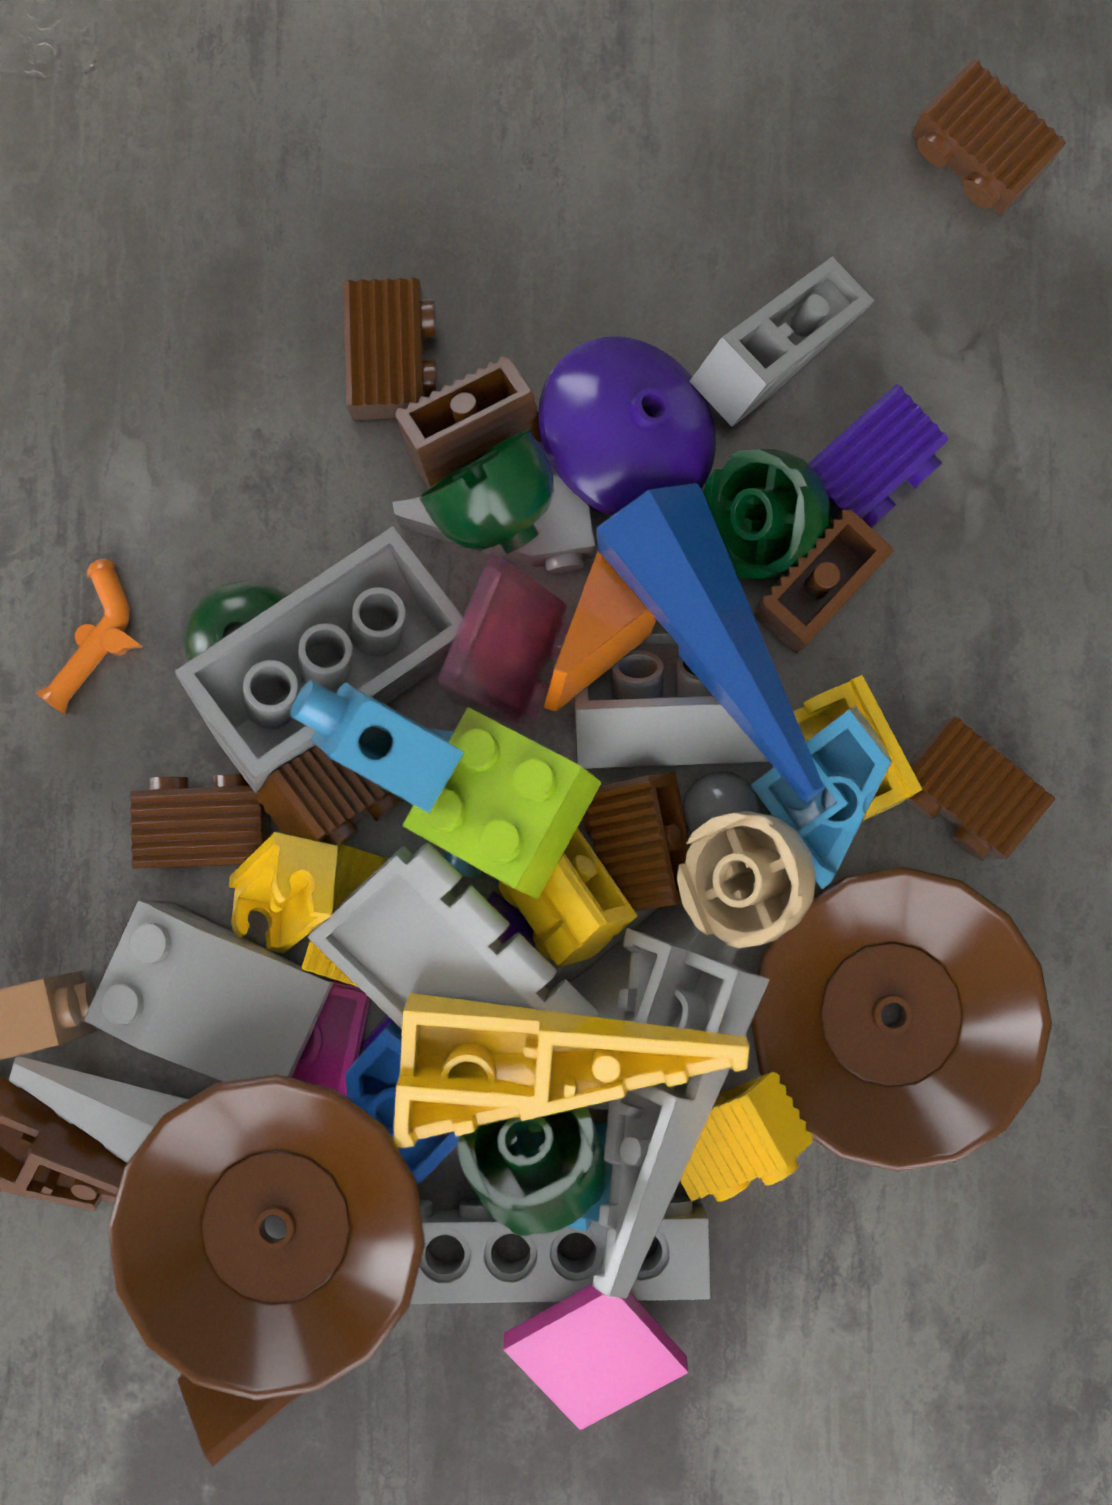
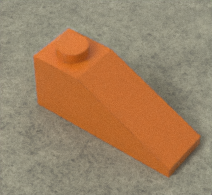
[544,551,656,712]

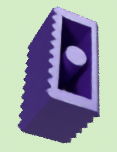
[808,384,949,528]

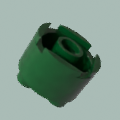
[458,1106,606,1236]

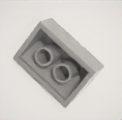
[574,623,769,769]

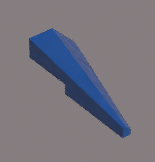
[596,483,824,803]

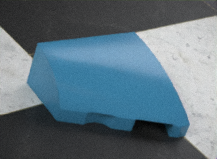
[750,706,892,889]

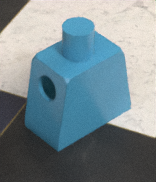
[290,680,464,813]

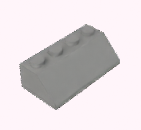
[175,526,471,794]

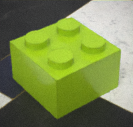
[402,707,602,899]

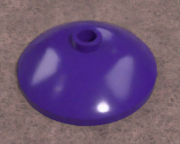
[538,336,716,516]

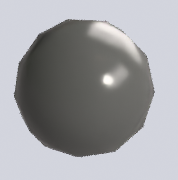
[682,771,760,835]

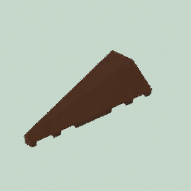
[0,1077,127,1211]

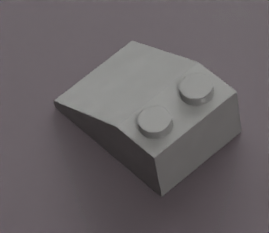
[84,900,334,1082]

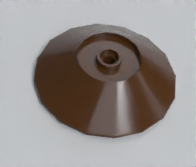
[751,867,1052,1172]
[108,1074,425,1400]

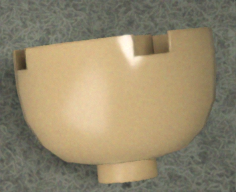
[677,811,816,948]

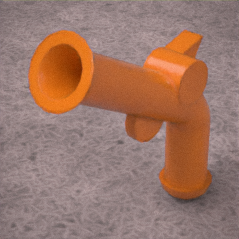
[35,559,143,715]

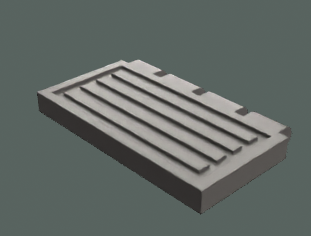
[308,842,599,1029]

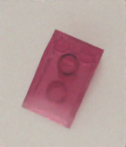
[437,552,571,729]

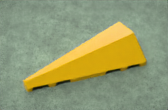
[394,993,749,1148]

